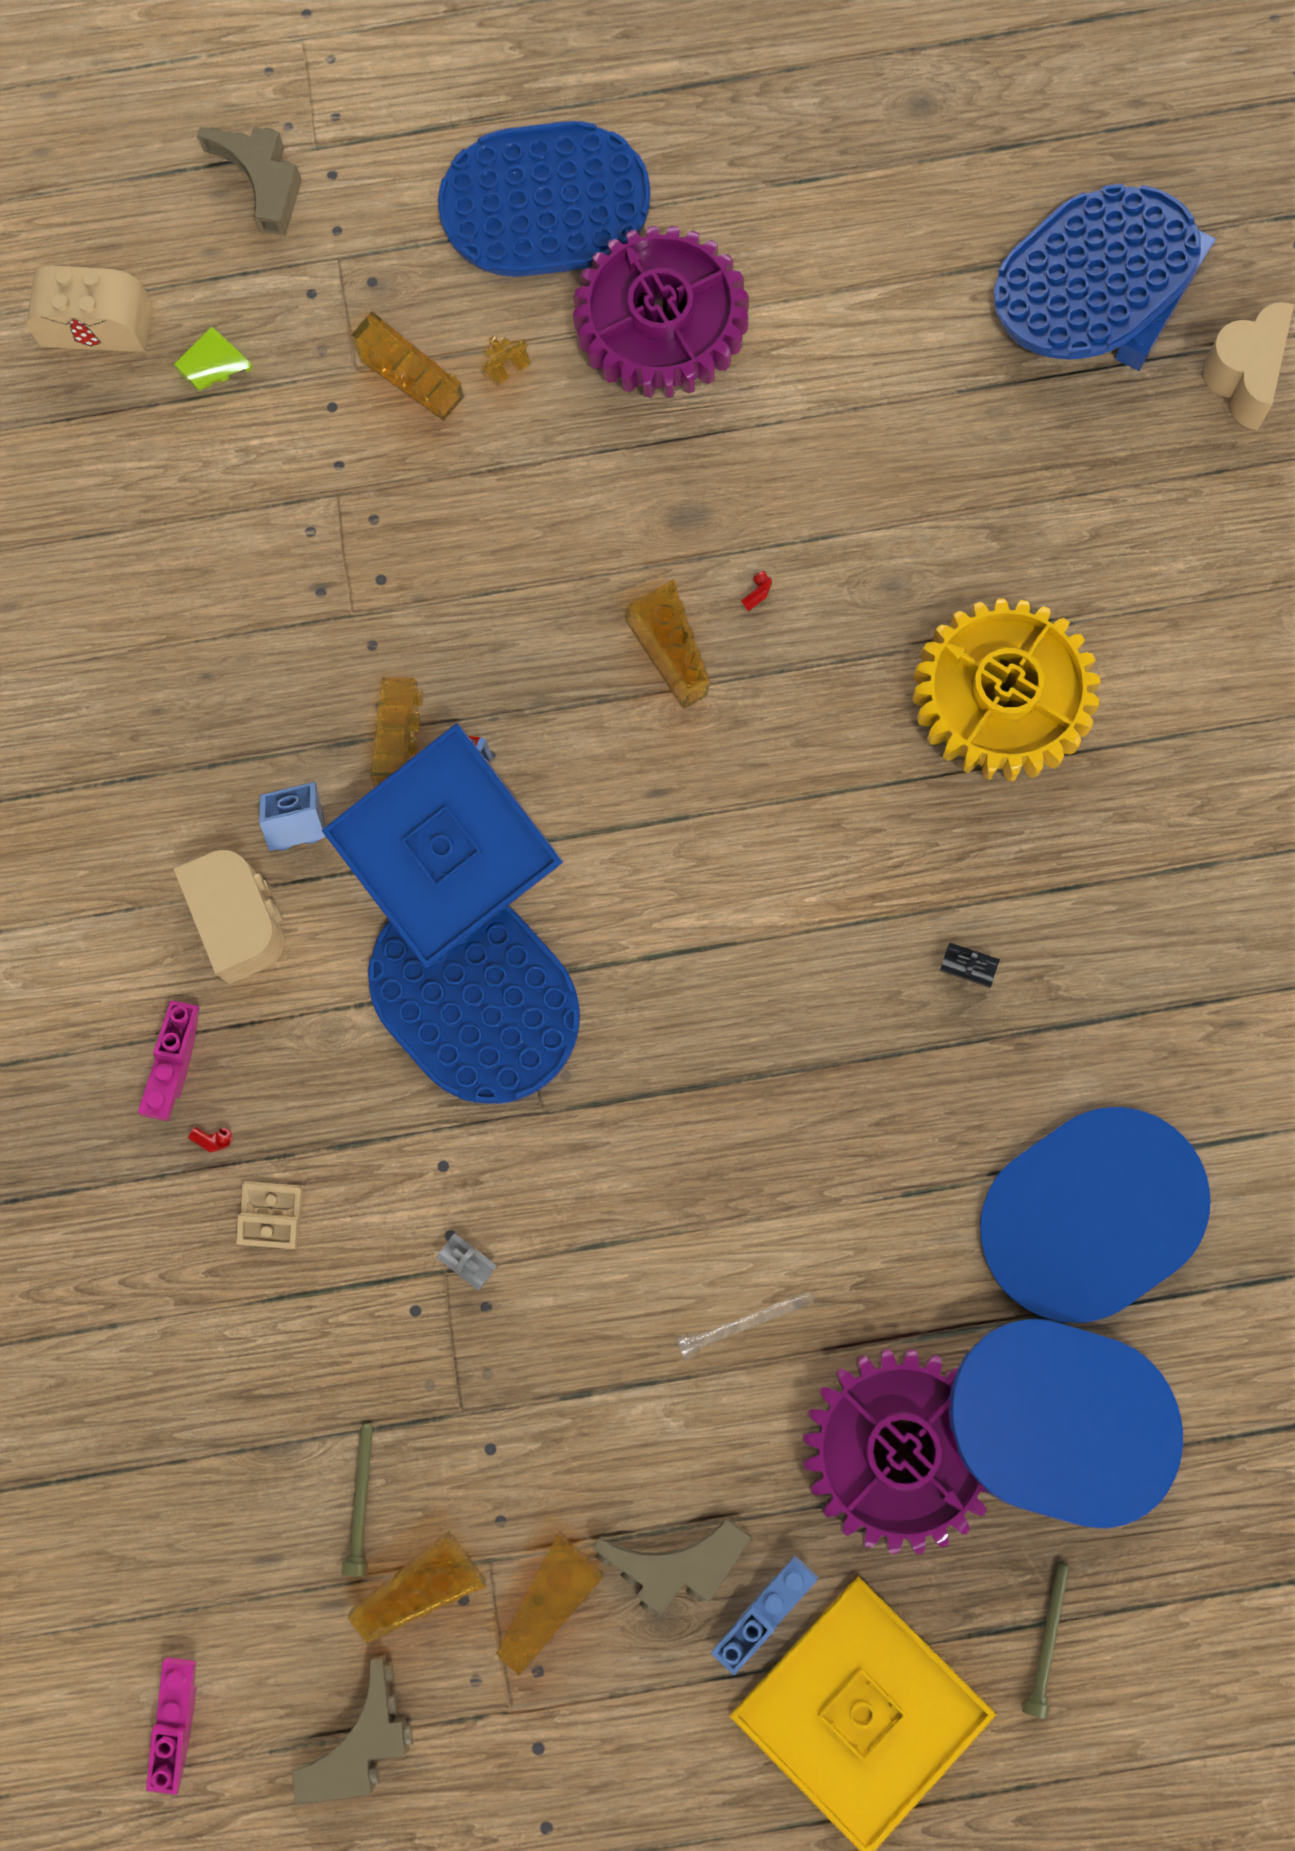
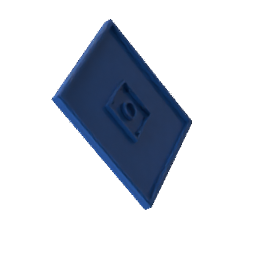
[321,723,564,969]

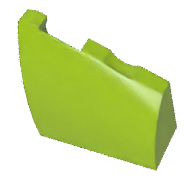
[174,327,253,391]

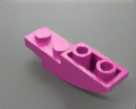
[138,1000,200,1122]
[146,1657,197,1795]

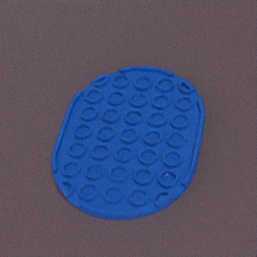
[438,121,651,277]
[994,184,1201,359]
[368,906,580,1104]
[979,1107,1211,1323]
[949,1319,1183,1528]

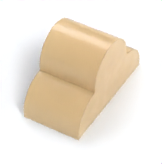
[1203,302,1294,430]

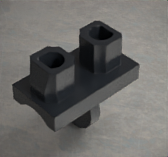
[940,942,1000,988]

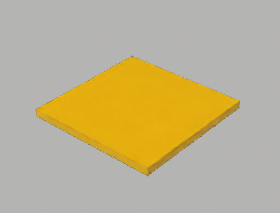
[729,1575,997,1851]

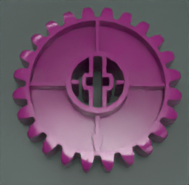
[573,226,749,398]
[802,1349,990,1555]

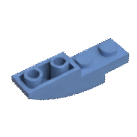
[711,1556,818,1675]

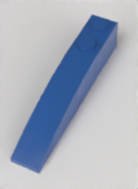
[1115,230,1216,371]

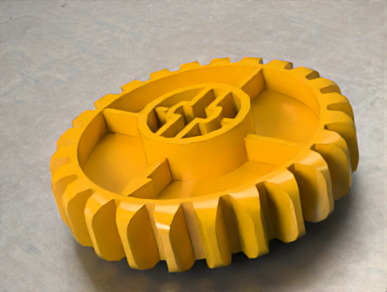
[912,598,1101,781]

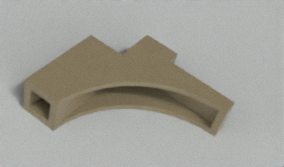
[197,127,302,236]
[593,1517,752,1615]
[292,1653,413,1804]

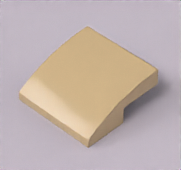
[236,1181,303,1249]

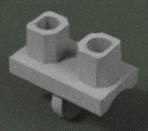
[436,1233,497,1290]

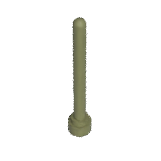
[342,1423,373,1577]
[1022,1561,1069,1719]

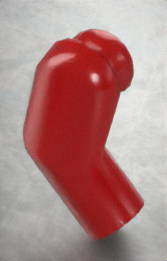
[741,571,772,611]
[188,1127,233,1153]

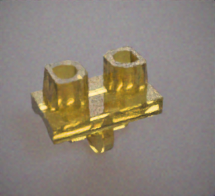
[480,335,531,386]

